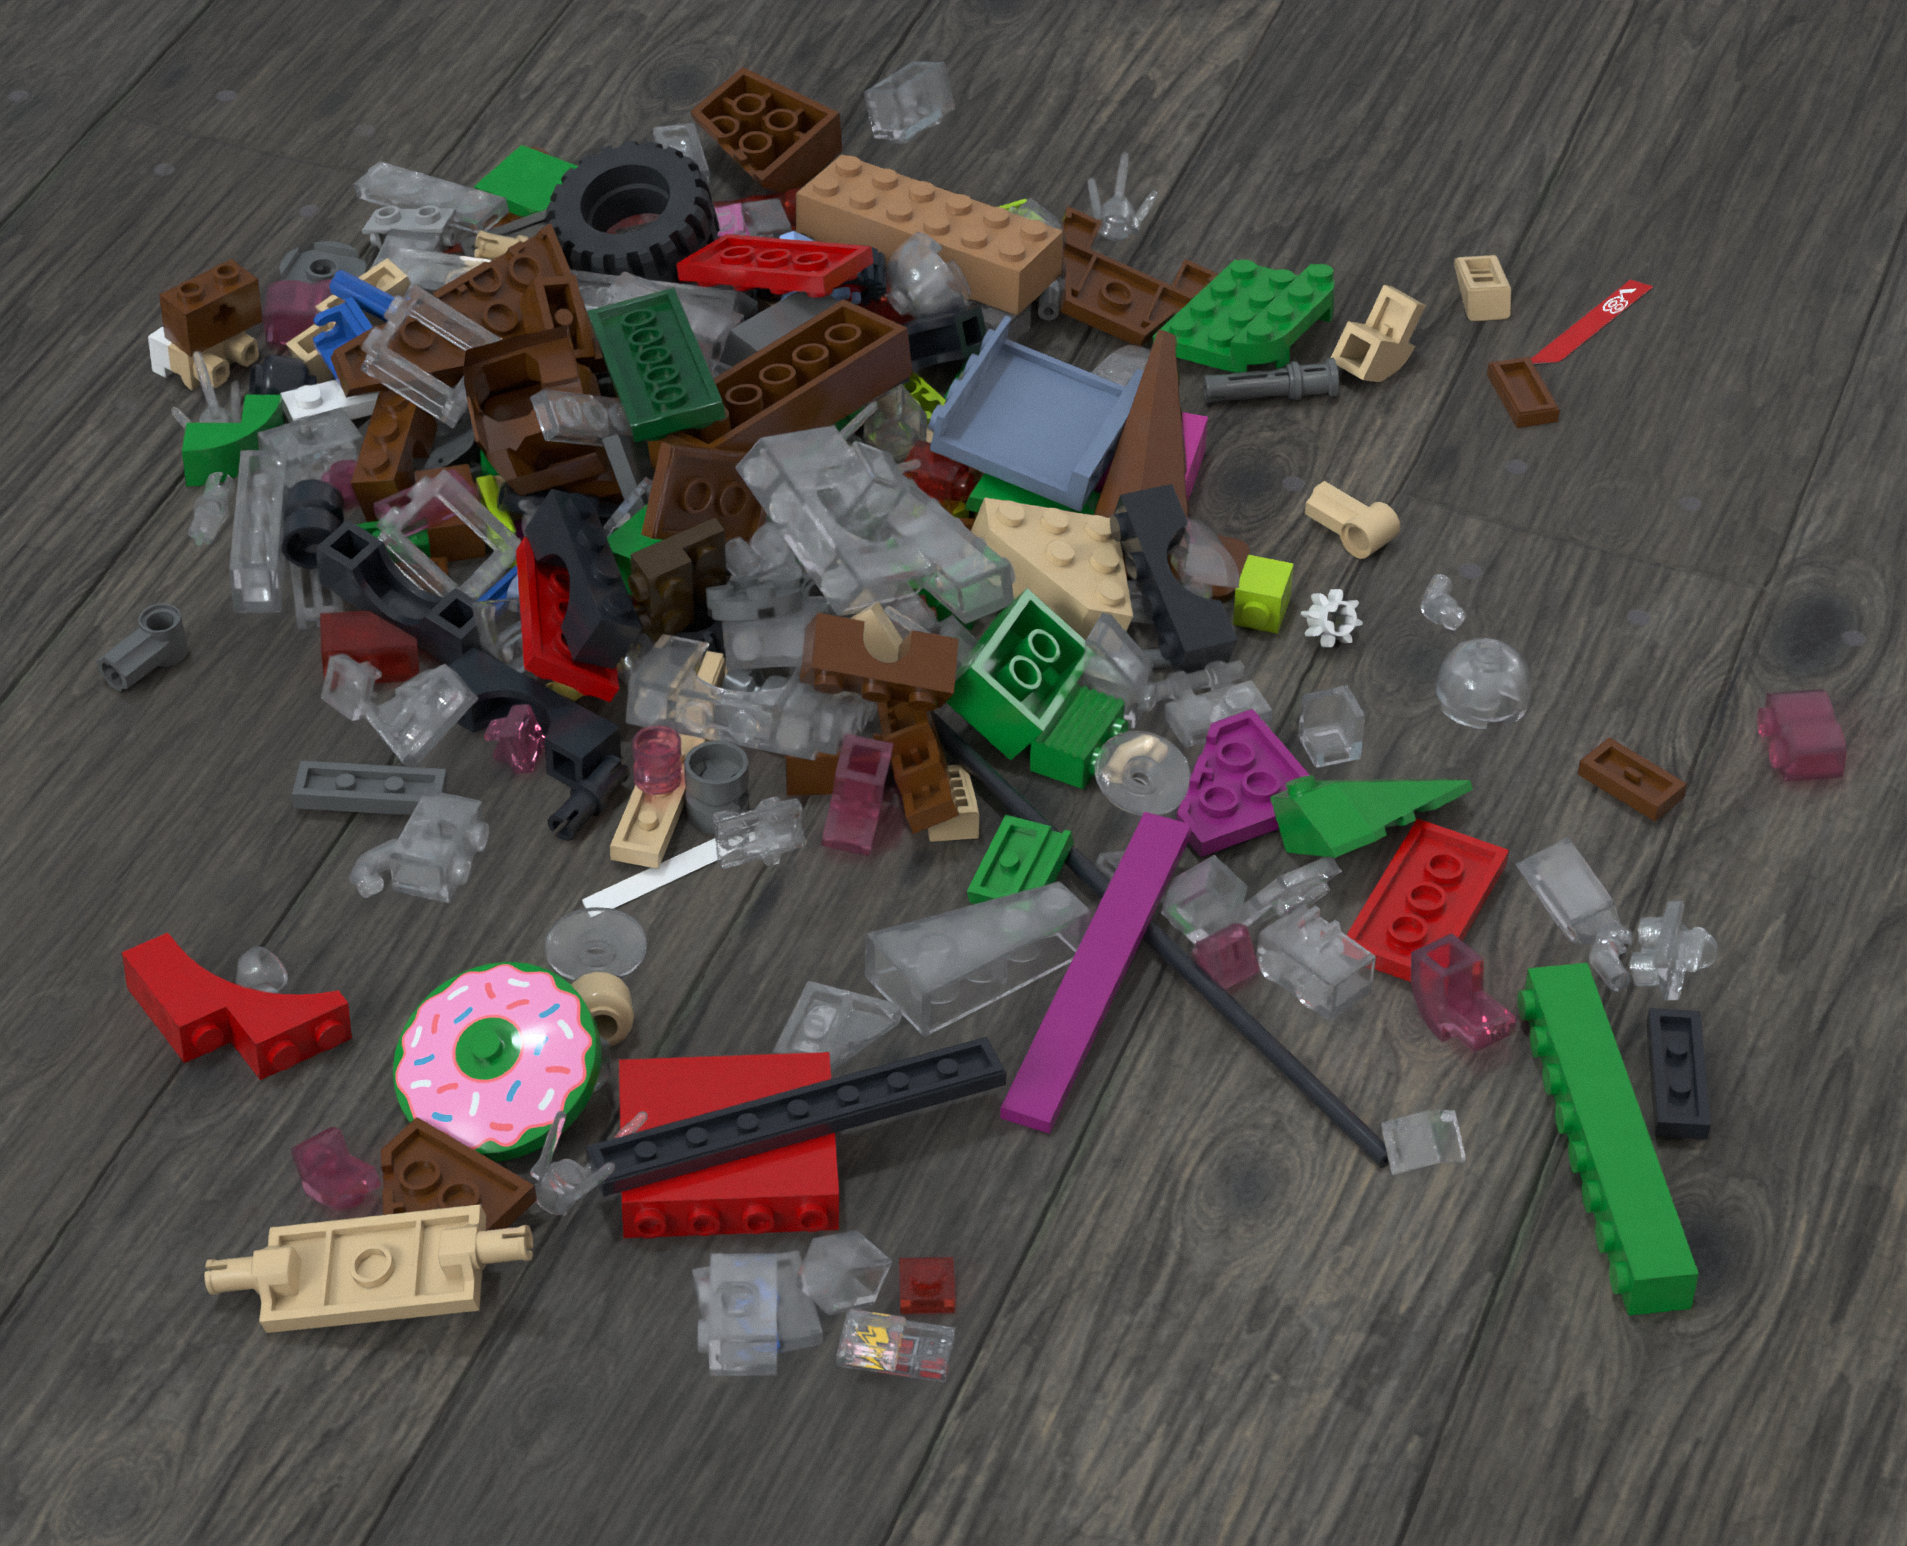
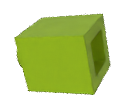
[1233,554,1294,634]

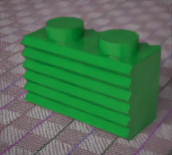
[1030,683,1129,790]

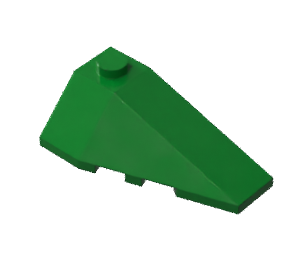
[1270,775,1473,858]

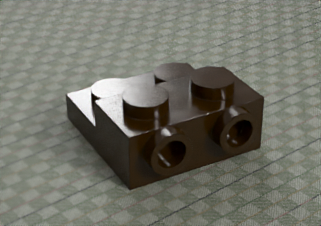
[627,518,727,642]

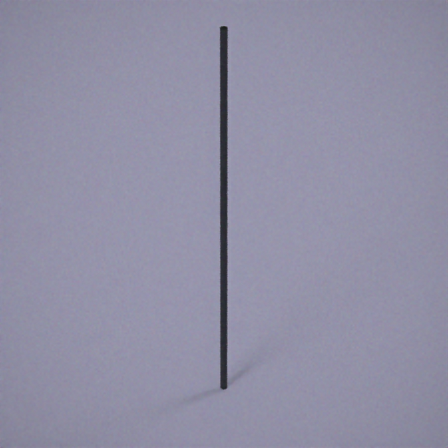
[764,550,1395,1168]

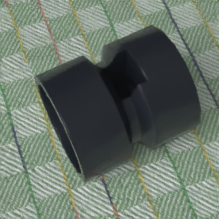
[281,481,344,569]

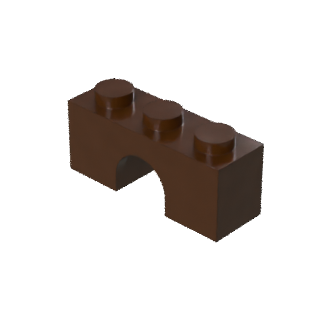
[351,387,438,523]
[799,612,959,711]

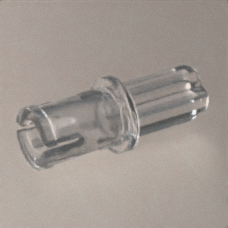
[188,472,236,547]

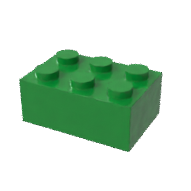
[946,588,1098,760]

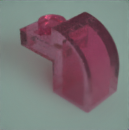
[821,733,893,856]
[1411,933,1516,1052]

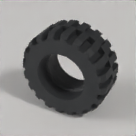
[546,141,720,305]

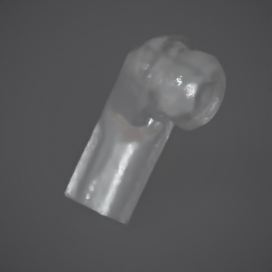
[1589,922,1633,992]

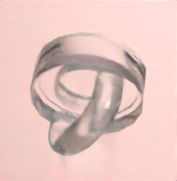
[235,946,288,993]

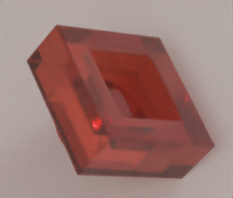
[899,1257,955,1314]

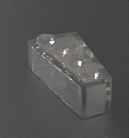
[865,881,1091,1037]

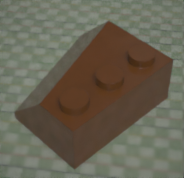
[690,67,842,196]

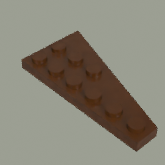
[330,223,596,398]

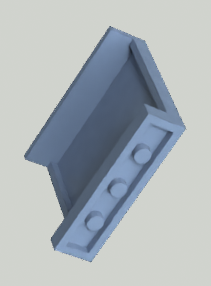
[928,315,1144,512]

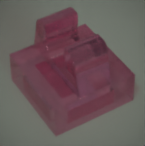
[484,704,545,774]
[1192,923,1260,989]

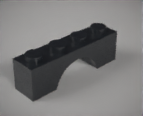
[884,305,987,393]
[1110,484,1238,676]
[525,489,642,669]
[316,519,494,666]
[435,647,621,788]

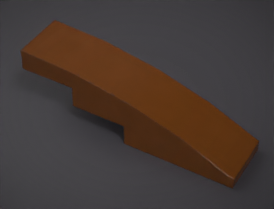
[877,699,959,834]

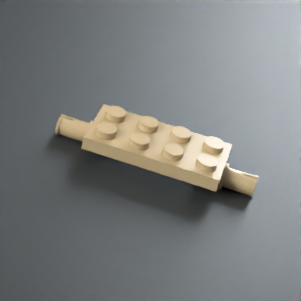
[205,1205,533,1333]

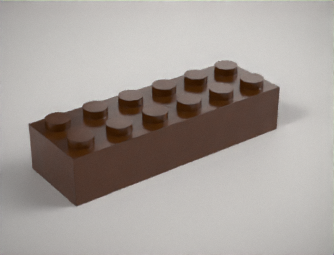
[647,299,913,469]

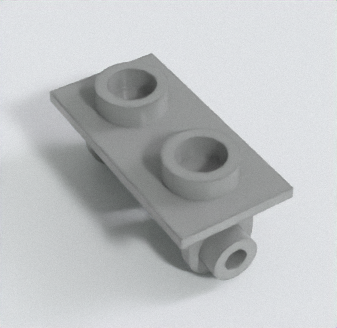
[362,205,456,251]

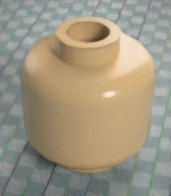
[572,972,634,1049]

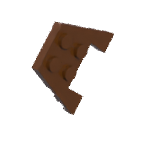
[1061,206,1219,348]

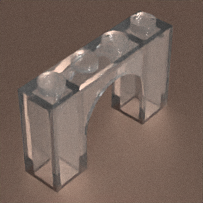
[735,425,937,616]
[626,634,846,760]

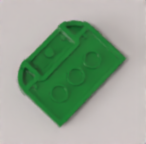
[1153,260,1335,373]

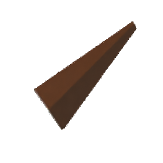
[1094,330,1192,553]

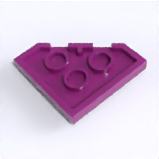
[1176,709,1310,857]

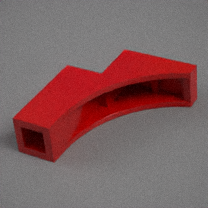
[122,932,352,1080]

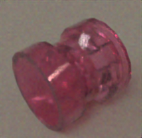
[632,725,682,795]

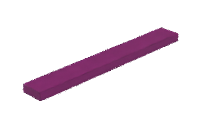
[1001,811,1191,1134]

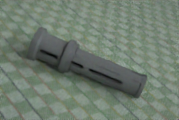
[1203,358,1339,404]

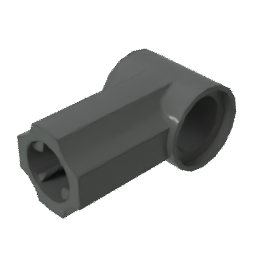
[96,603,188,692]

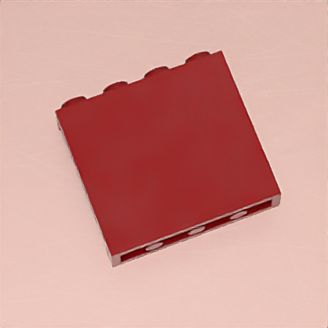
[619,1052,839,1238]

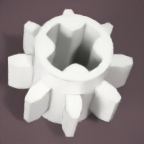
[1301,589,1363,647]

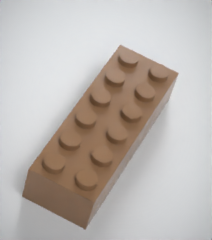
[796,154,1063,316]

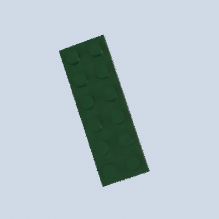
[587,288,727,442]

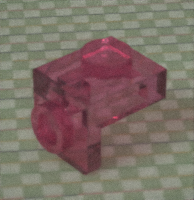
[291,1127,381,1211]

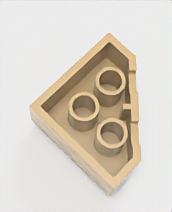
[968,498,1133,651]

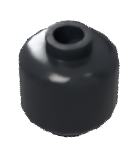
[249,354,317,414]

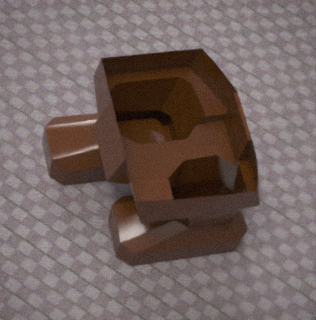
[463,326,632,503]

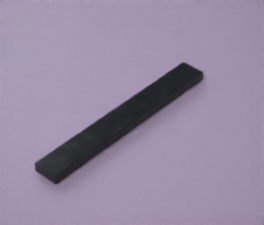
[586,1036,1007,1197]

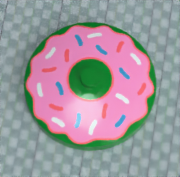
[393,962,602,1162]

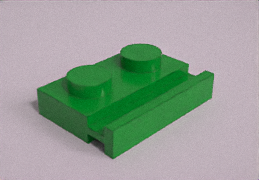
[967,815,1074,920]

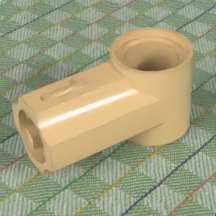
[1305,481,1401,559]

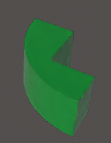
[182,395,285,486]

